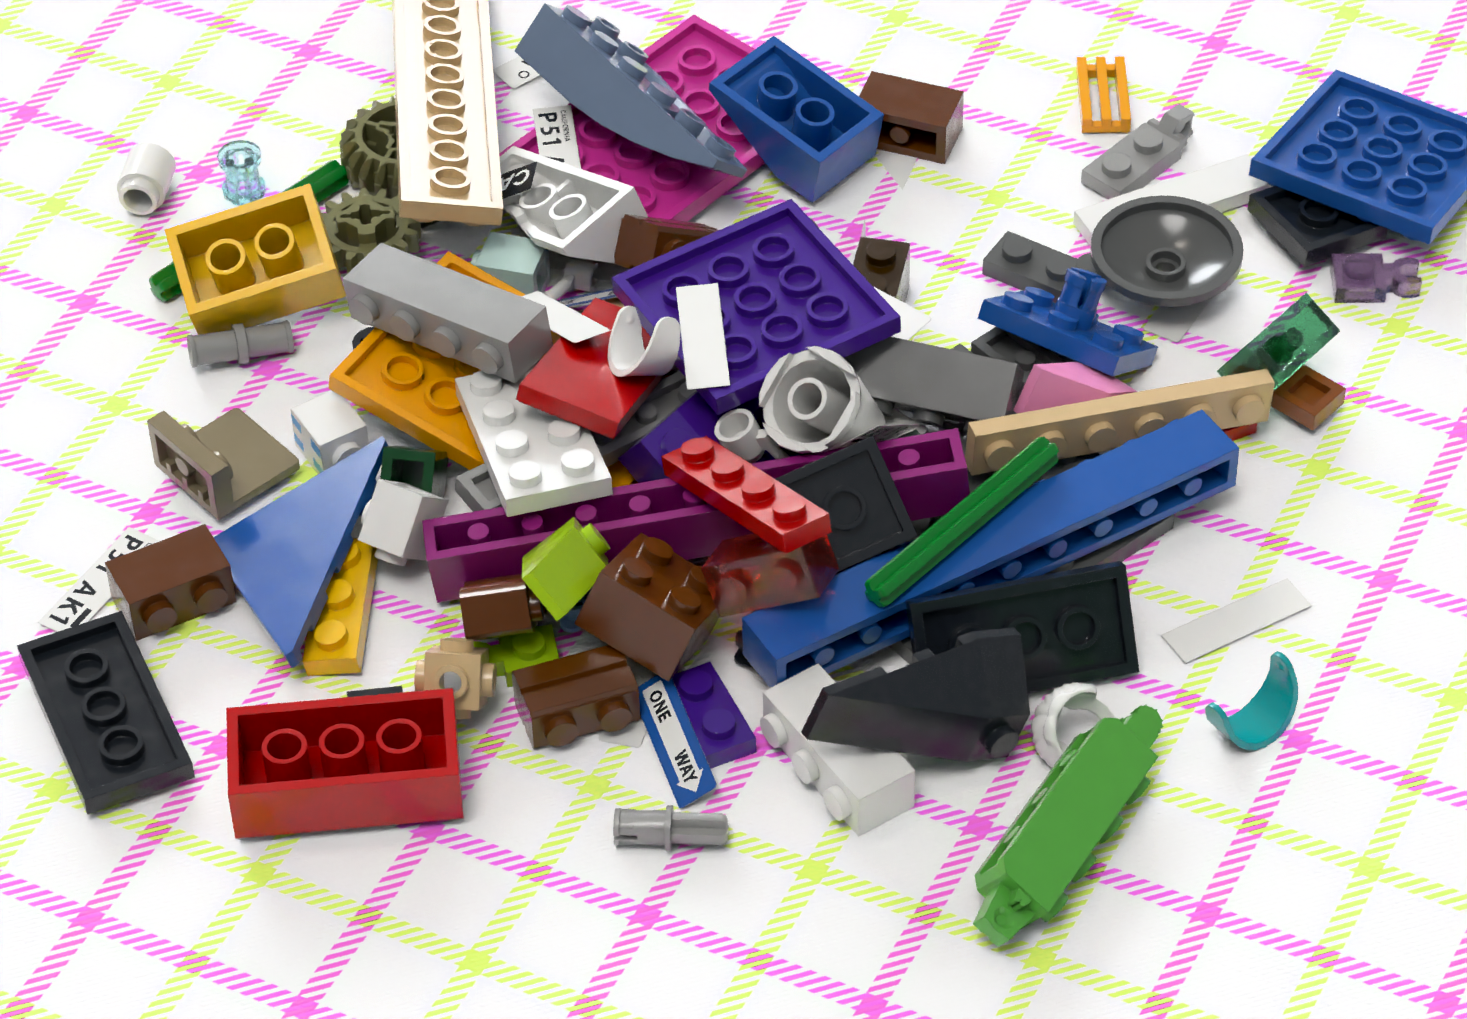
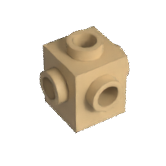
[414,638,497,719]

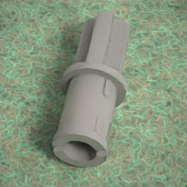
[613,805,729,851]

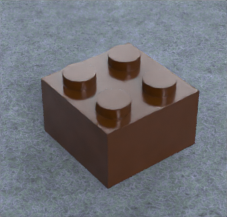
[574,532,734,682]

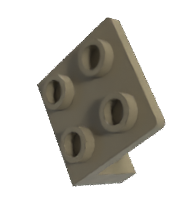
[147,408,300,520]

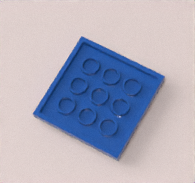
[1249,69,1467,245]

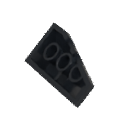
[801,627,1030,762]

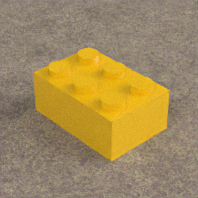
[164,184,346,335]

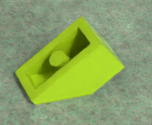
[522,517,610,621]

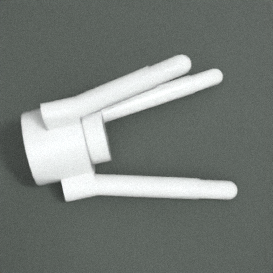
[714,409,790,464]

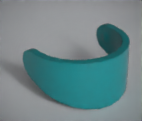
[1205,651,1298,750]

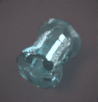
[217,140,266,206]

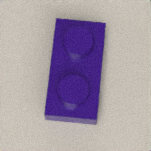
[672,662,757,769]

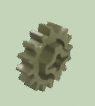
[322,188,422,274]

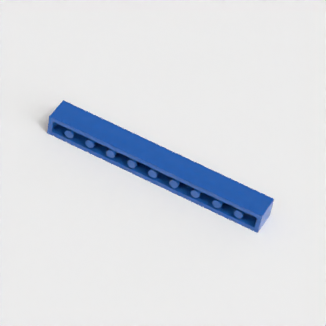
[742,409,1239,688]

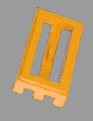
[1076,56,1131,133]

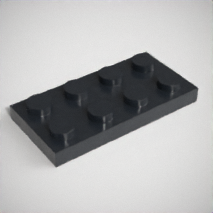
[905,561,1139,693]
[17,611,195,815]

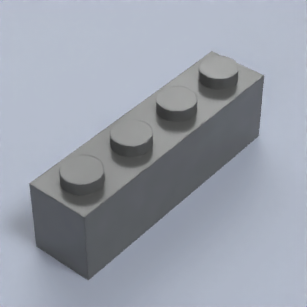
[844,337,1024,433]

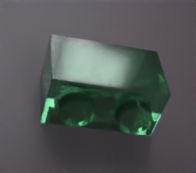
[1217,292,1340,391]

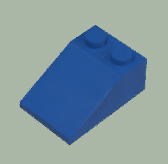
[708,36,884,203]

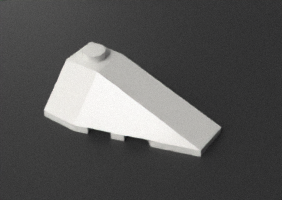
[500,146,648,263]

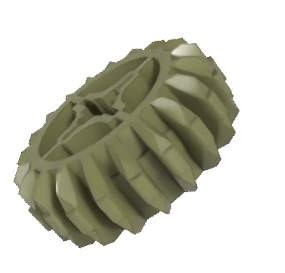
[339,95,398,199]

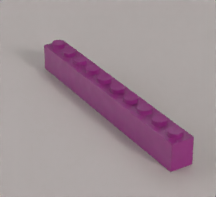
[422,428,970,603]

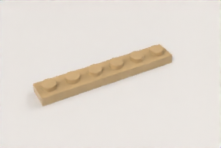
[965,369,1275,475]

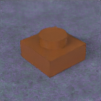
[1271,364,1346,431]

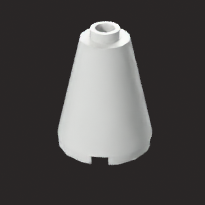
[759,346,885,454]

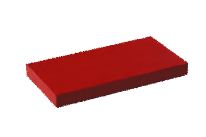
[516,297,667,439]

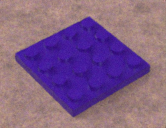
[612,199,901,415]

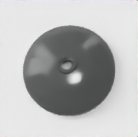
[1090,195,1244,307]

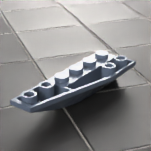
[514,3,747,178]

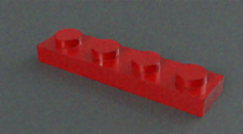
[661,436,832,554]

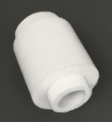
[117,143,176,215]

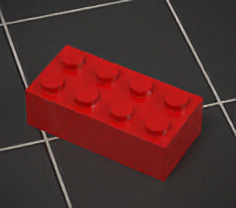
[226,688,464,839]

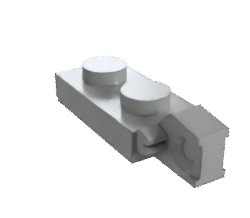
[1081,104,1195,199]

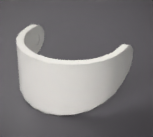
[608,306,681,377]

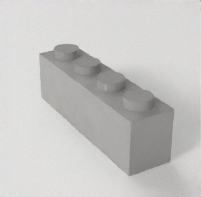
[342,243,553,383]

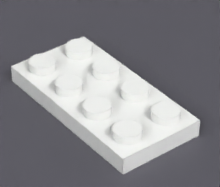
[455,359,613,517]

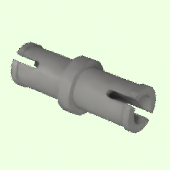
[187,320,294,368]

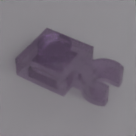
[1330,253,1422,303]

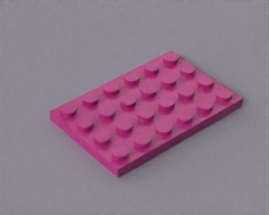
[499,14,765,222]

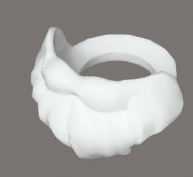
[1031,682,1115,768]

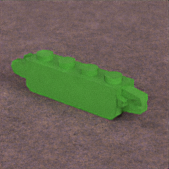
[973,704,1164,947]

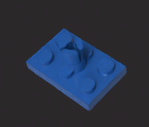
[977,267,1158,377]

